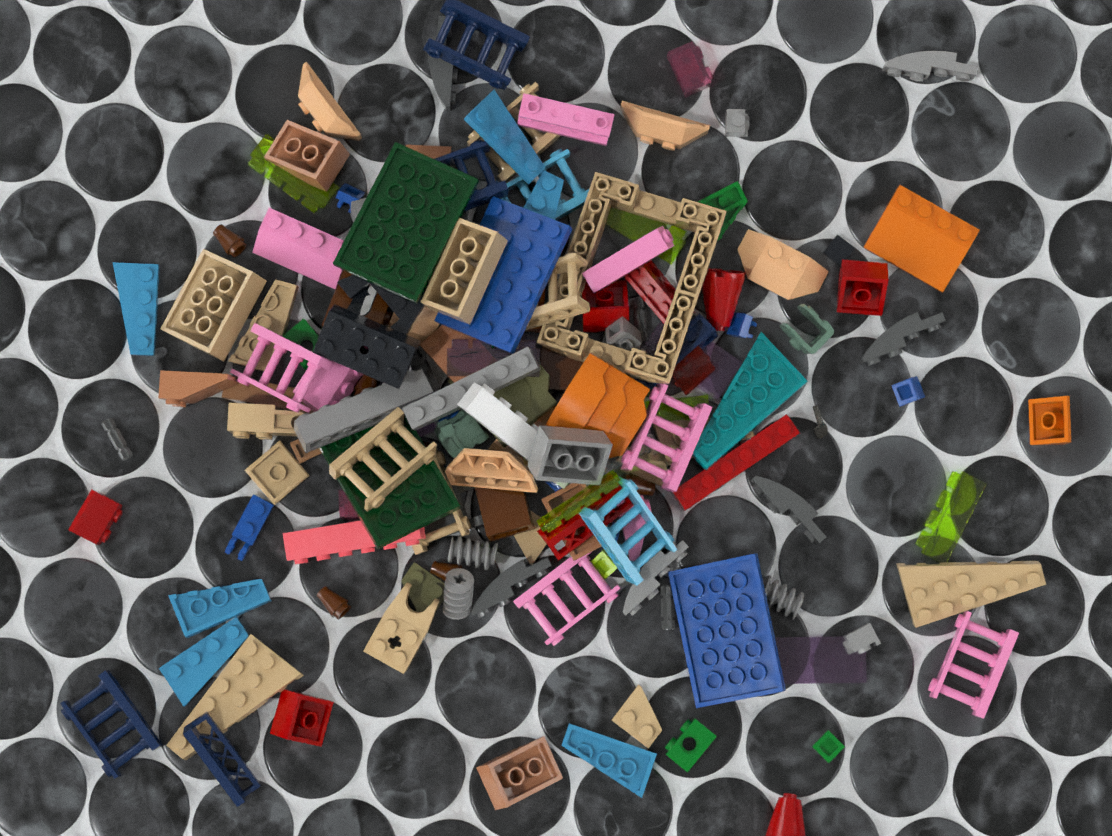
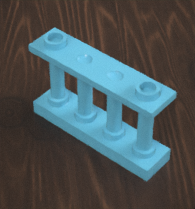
[502,149,590,221]
[578,477,677,586]

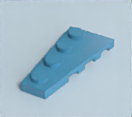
[464,90,545,185]

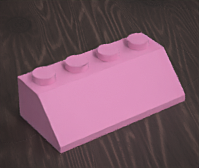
[252,208,344,290]
[293,346,369,412]

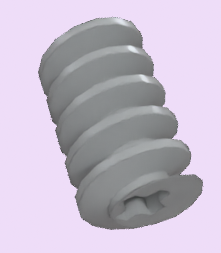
[448,535,498,571]
[443,568,474,620]
[763,575,804,620]

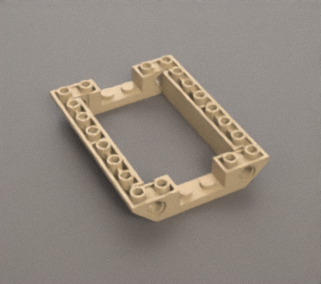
[537,172,727,384]

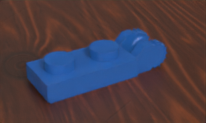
[225,494,274,561]

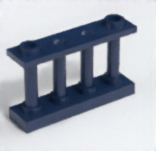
[423,0,530,90]
[435,140,508,212]
[60,670,163,779]

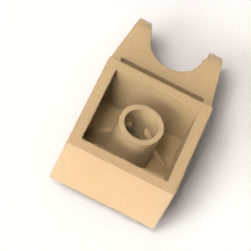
[227,403,305,440]
[363,582,440,674]

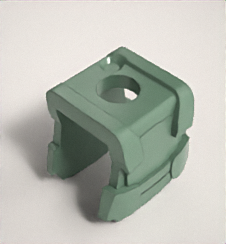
[779,304,834,354]
[434,409,489,459]

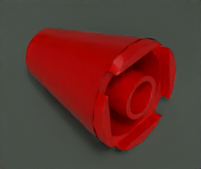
[702,268,746,331]
[765,793,806,836]

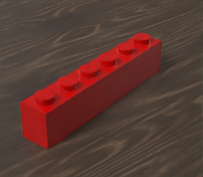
[671,414,800,511]

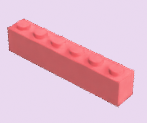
[283,521,426,564]

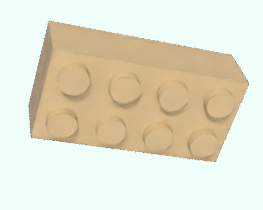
[421,218,508,325]

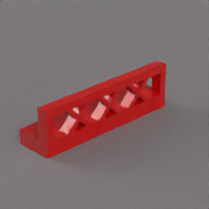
[624,260,695,324]
[537,477,633,561]

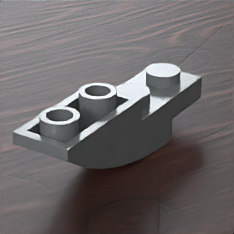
[428,16,458,111]
[860,312,946,366]
[751,476,826,544]
[471,557,552,618]

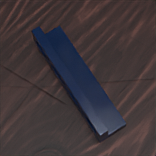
[634,313,718,396]
[183,712,261,807]

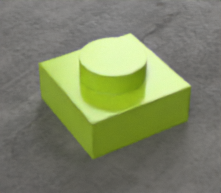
[591,550,618,580]

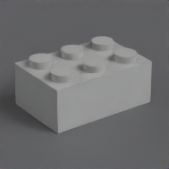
[527,425,613,485]

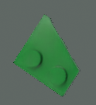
[697,181,748,241]

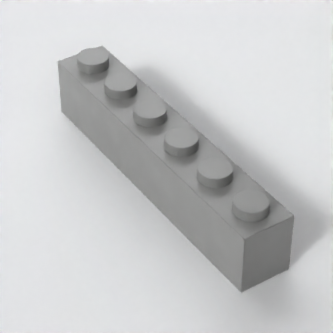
[402,347,541,430]
[294,369,434,453]

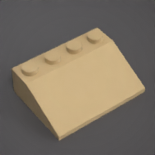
[160,249,267,362]

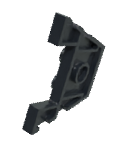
[337,275,429,335]

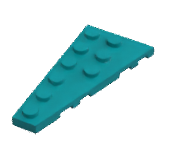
[692,332,808,470]

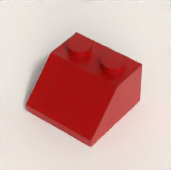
[836,259,889,316]
[581,280,629,332]
[68,489,123,545]
[270,689,334,747]

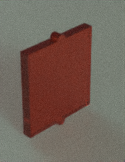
[672,346,716,396]

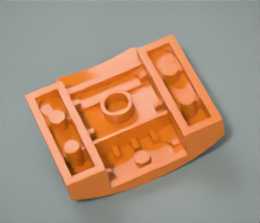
[545,352,650,458]

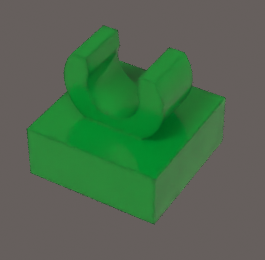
[811,730,845,763]

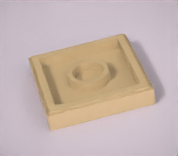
[245,440,310,505]

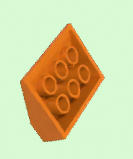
[863,185,980,293]

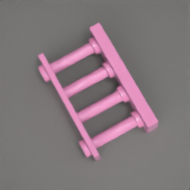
[517,93,614,146]
[230,323,334,413]
[621,384,713,492]
[513,552,620,646]
[928,611,1019,719]

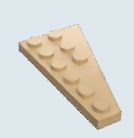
[896,561,1046,628]
[166,634,304,760]

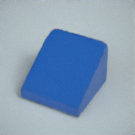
[891,376,925,407]

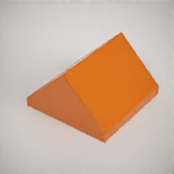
[1028,396,1071,445]

